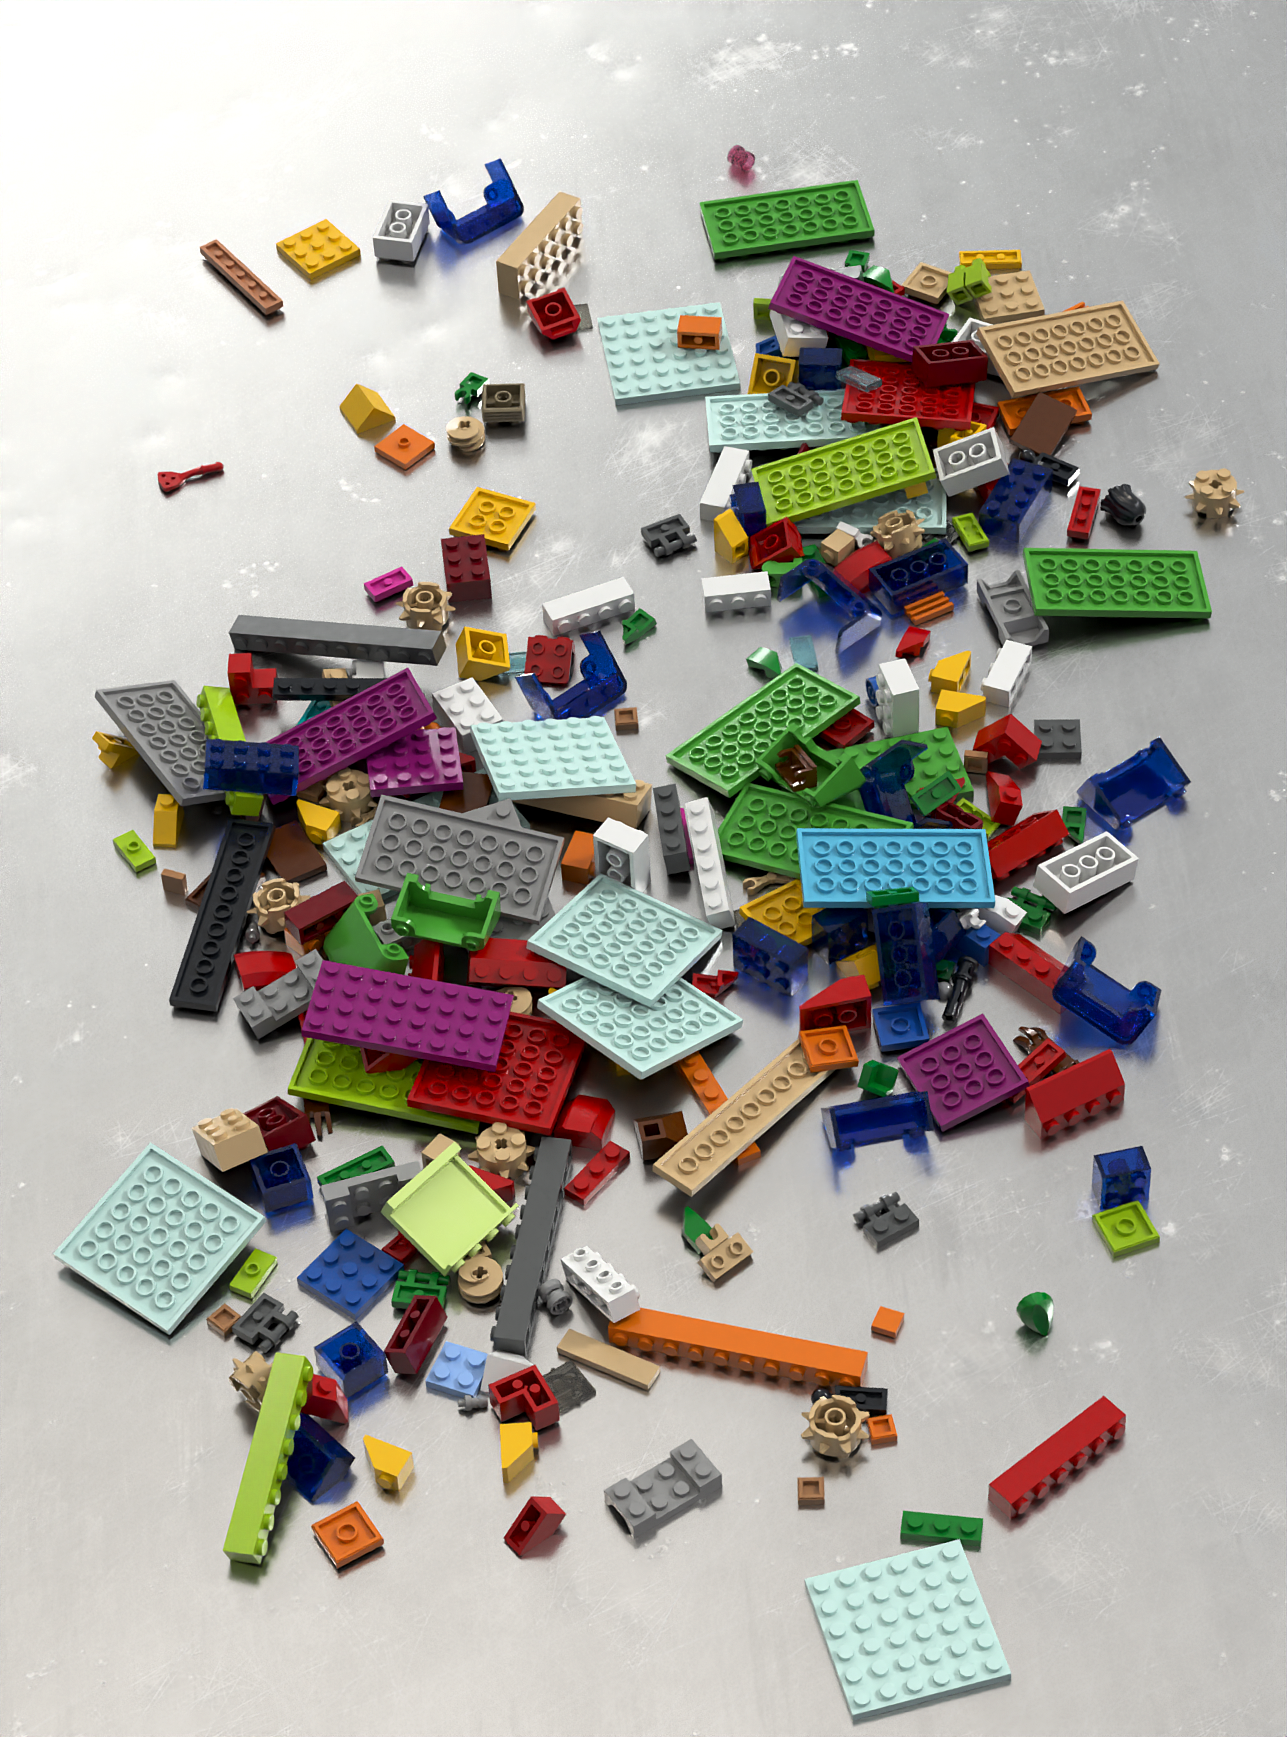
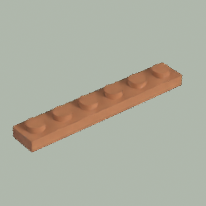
[199,239,284,315]

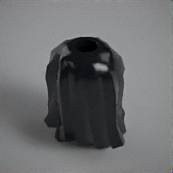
[1100,484,1146,527]

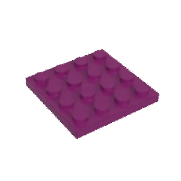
[366,727,464,797]
[897,1013,1030,1132]

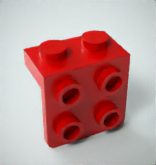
[524,635,575,685]

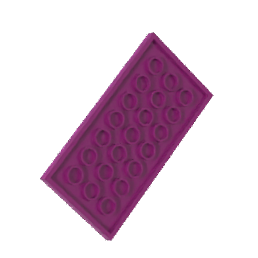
[768,256,949,362]
[249,668,437,805]
[301,960,514,1072]

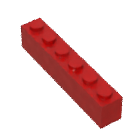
[988,1396,1126,1519]

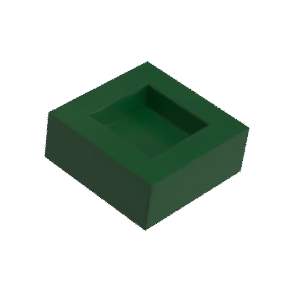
[926,957,956,983]

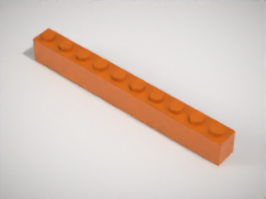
[608,1308,868,1387]

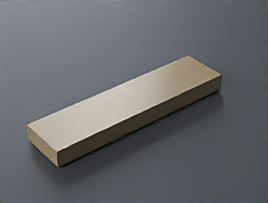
[557,1328,660,1391]

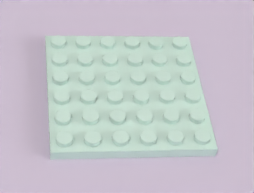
[597,302,741,405]
[470,716,636,801]
[526,873,723,1008]
[537,977,743,1080]
[53,1142,266,1335]
[805,1539,1011,1721]

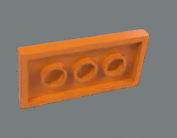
[997,386,1092,436]

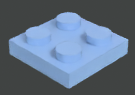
[425,1341,488,1398]

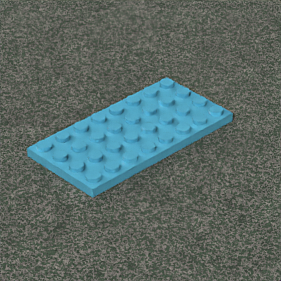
[796,828,995,908]

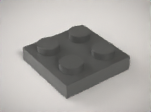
[1034,719,1082,759]

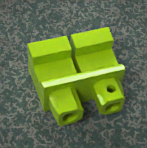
[947,258,992,305]

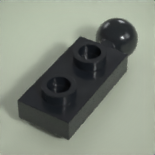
[1019,449,1079,486]
[811,1385,888,1416]

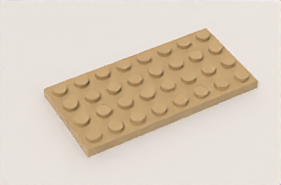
[976,300,1160,398]

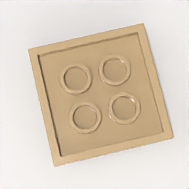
[974,270,1045,324]

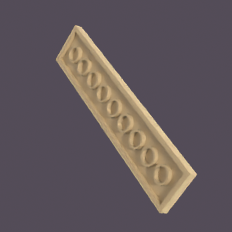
[652,1039,836,1197]

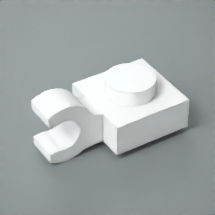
[836,521,874,548]
[946,908,986,931]

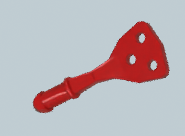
[157,462,224,491]

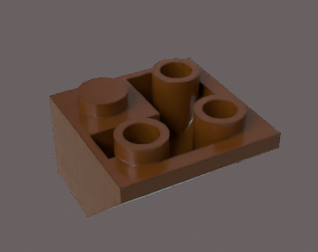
[633,1111,688,1160]

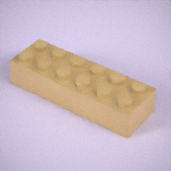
[496,191,583,300]
[512,780,652,829]

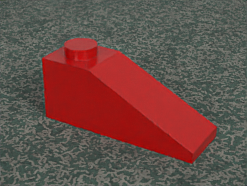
[986,771,1023,826]

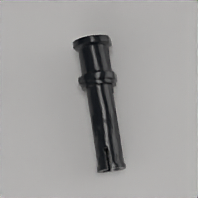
[942,956,979,1023]

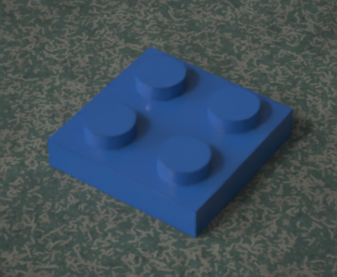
[872,1002,929,1052]

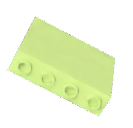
[381,1141,519,1276]

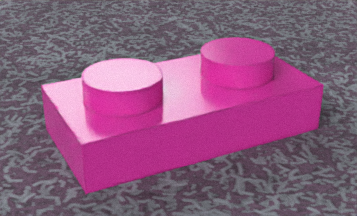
[364,567,413,602]

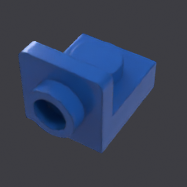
[756,335,788,359]

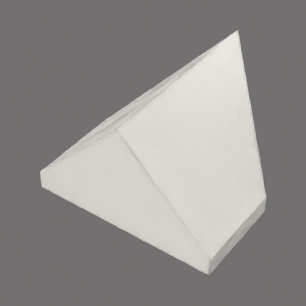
[480,1350,533,1395]

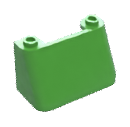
[755,723,866,808]
[391,873,501,951]
[323,894,409,975]

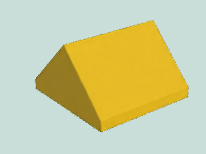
[339,383,396,434]

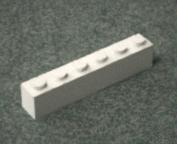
[685,797,736,929]

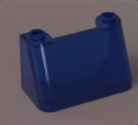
[1076,736,1191,831]
[1052,936,1162,1045]

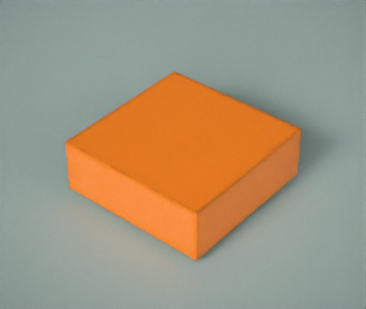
[871,1306,904,1338]
[866,1414,897,1445]

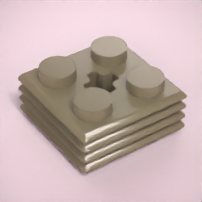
[482,383,525,424]

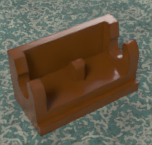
[775,744,817,792]

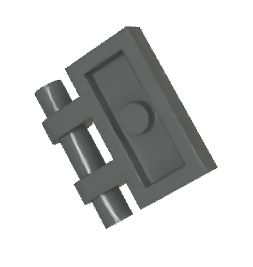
[768,382,824,417]
[641,514,697,557]
[853,1192,919,1248]
[232,1293,299,1353]

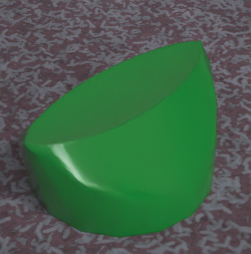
[1016,1292,1054,1336]

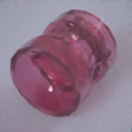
[727,145,755,172]

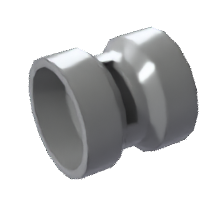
[538,1279,573,1315]

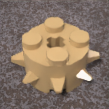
[1185,468,1244,518]
[870,510,925,560]
[396,582,456,631]
[319,767,378,822]
[247,878,311,934]
[468,1122,535,1180]
[228,1351,273,1412]
[801,1395,870,1459]

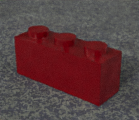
[284,880,358,945]
[383,1295,448,1374]

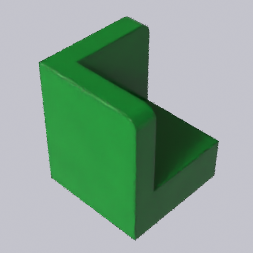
[857,1060,899,1097]

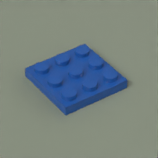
[297,1229,405,1320]

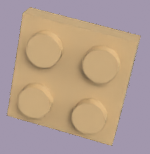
[901,262,952,304]

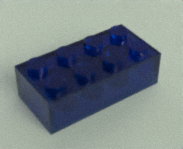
[979,458,1053,543]
[869,538,968,615]
[203,739,299,796]
[872,903,940,1006]

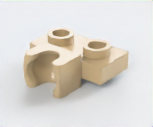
[695,1224,753,1282]

